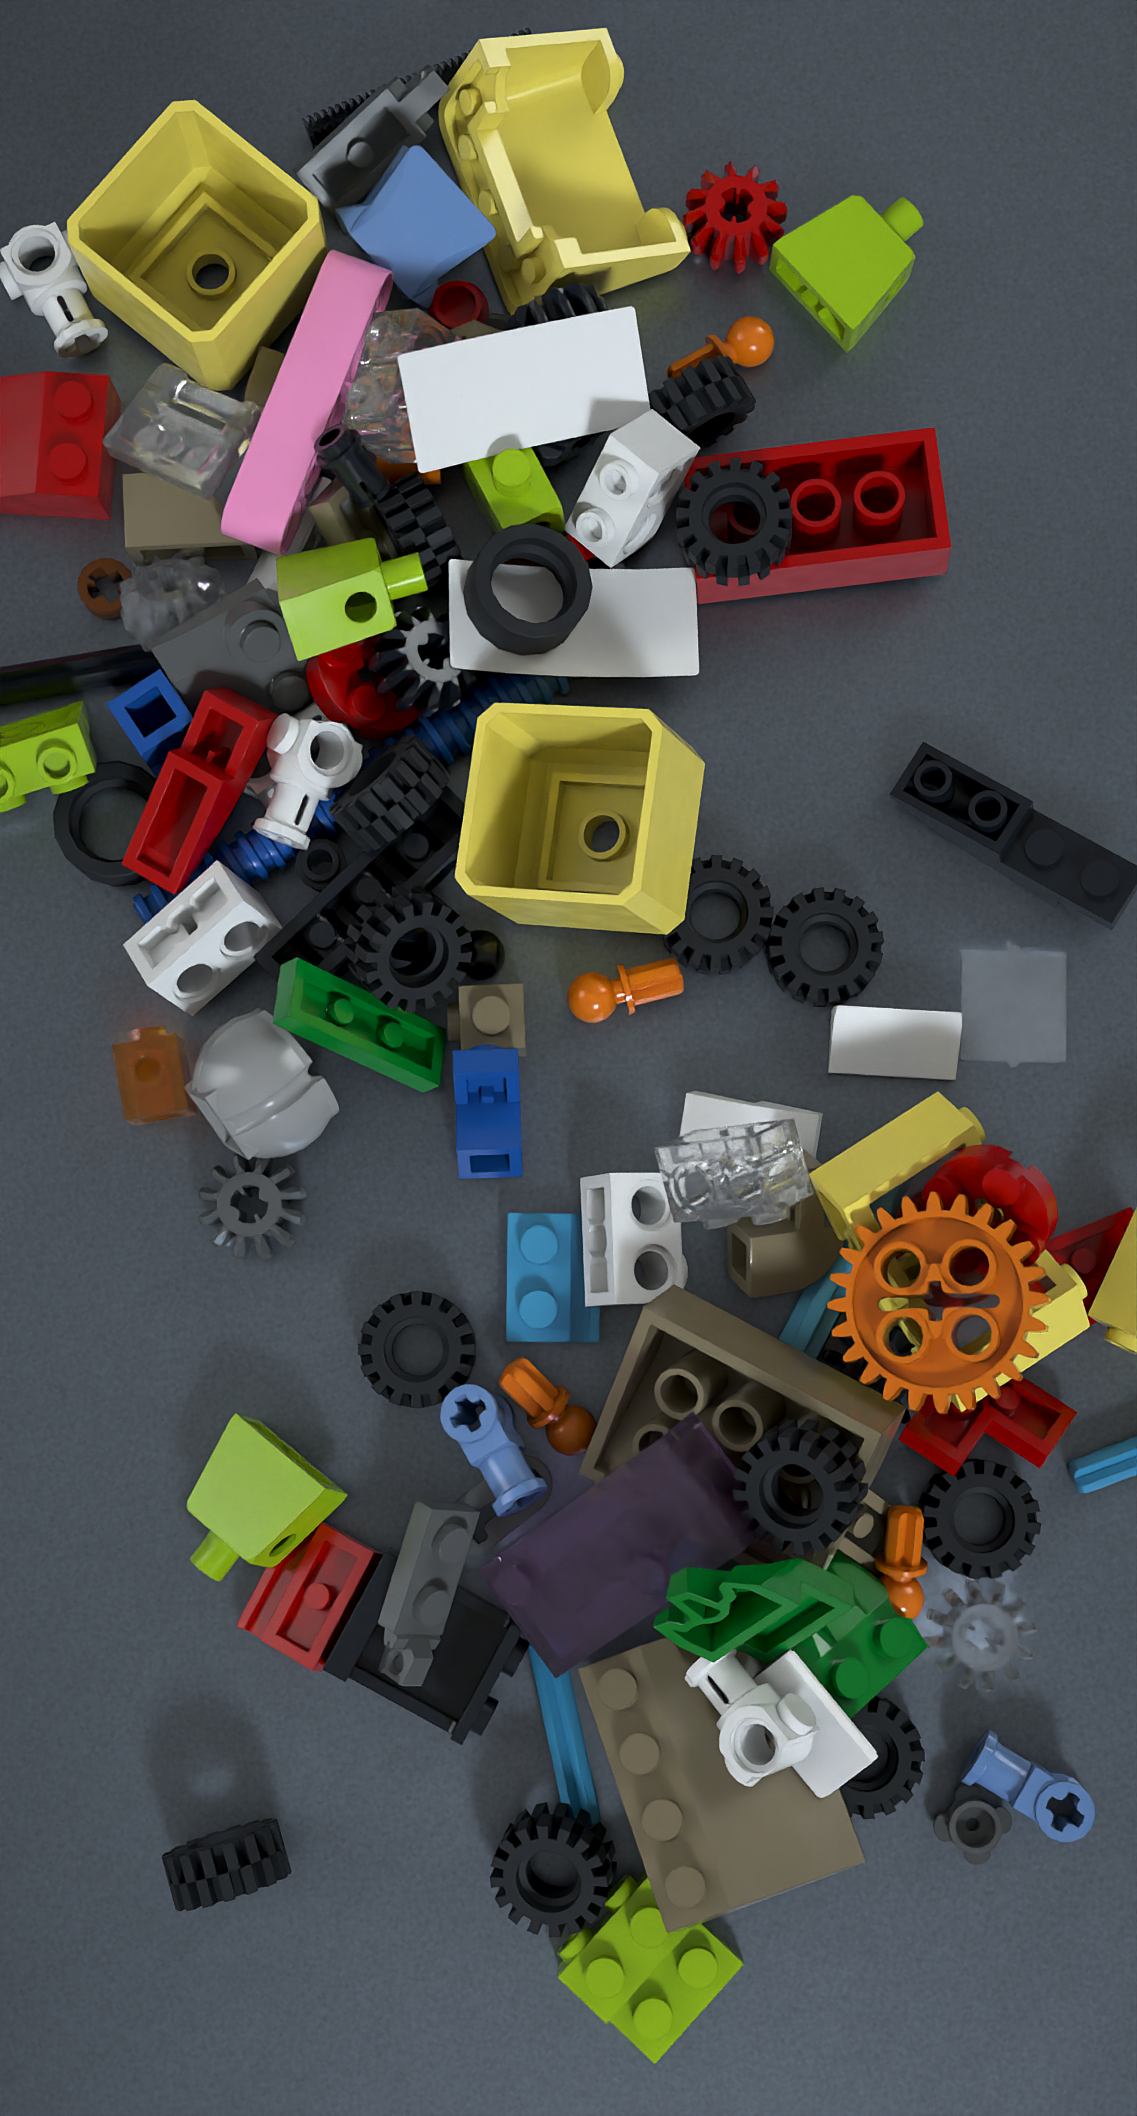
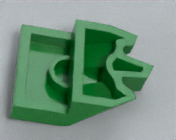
[771,1549,929,1719]
[653,1558,854,1664]

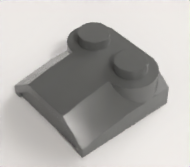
[148,578,313,717]

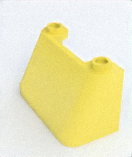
[438,28,691,315]

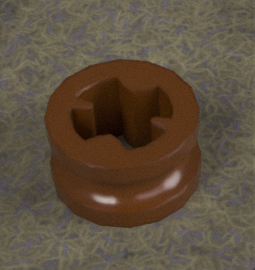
[77,558,138,620]

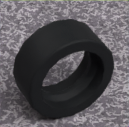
[463,524,593,656]
[53,761,157,887]

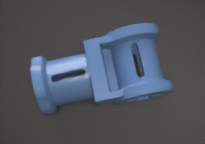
[440,1384,549,1517]
[960,1729,1095,1842]

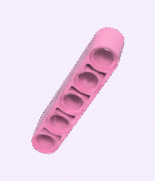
[221,249,394,556]

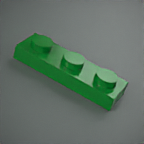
[273,958,446,1093]

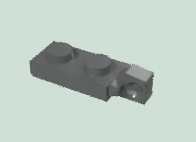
[292,65,450,220]
[378,1500,480,1686]

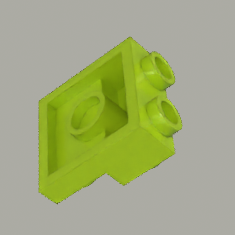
[0,700,97,813]
[557,1869,744,2064]

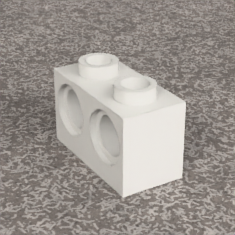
[564,409,700,568]
[123,860,282,1016]
[580,1173,688,1307]

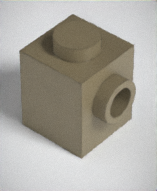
[447,983,527,1056]

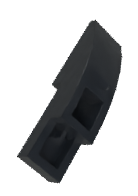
[890,742,1137,930]

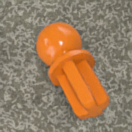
[666,316,775,379]
[567,958,684,1023]
[498,1357,597,1456]
[875,1505,928,1620]

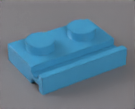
[506,1213,600,1343]

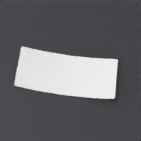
[398,306,650,473]
[448,559,699,677]

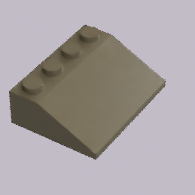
[579,1284,907,1570]
[578,1638,867,1933]

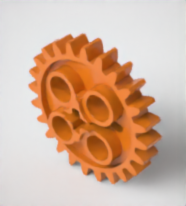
[827,1192,1051,1414]

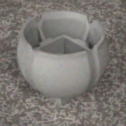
[184,1007,339,1160]

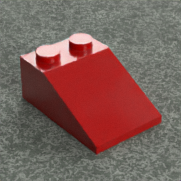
[0,371,121,520]

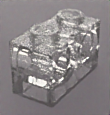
[341,308,462,464]
[654,1118,813,1229]

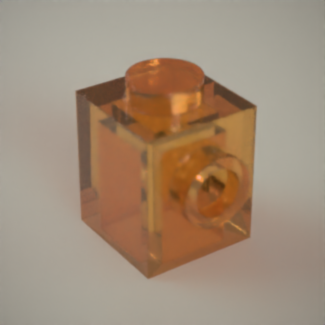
[112,1026,197,1126]

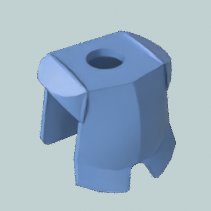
[335,145,496,309]

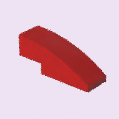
[121,686,279,895]

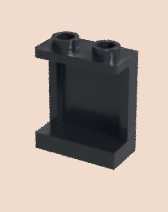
[322,1547,530,1745]

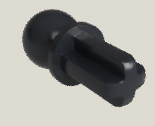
[391,928,505,980]

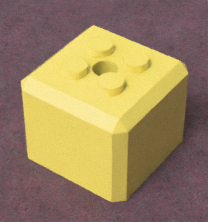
[67,100,330,392]
[454,703,705,935]

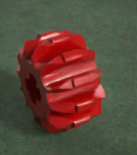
[682,161,788,275]

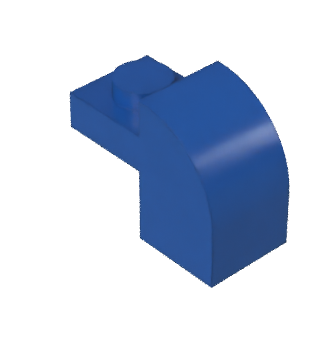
[106,669,193,778]
[453,1044,523,1179]

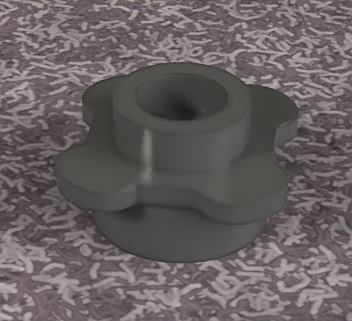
[933,1784,1012,1865]

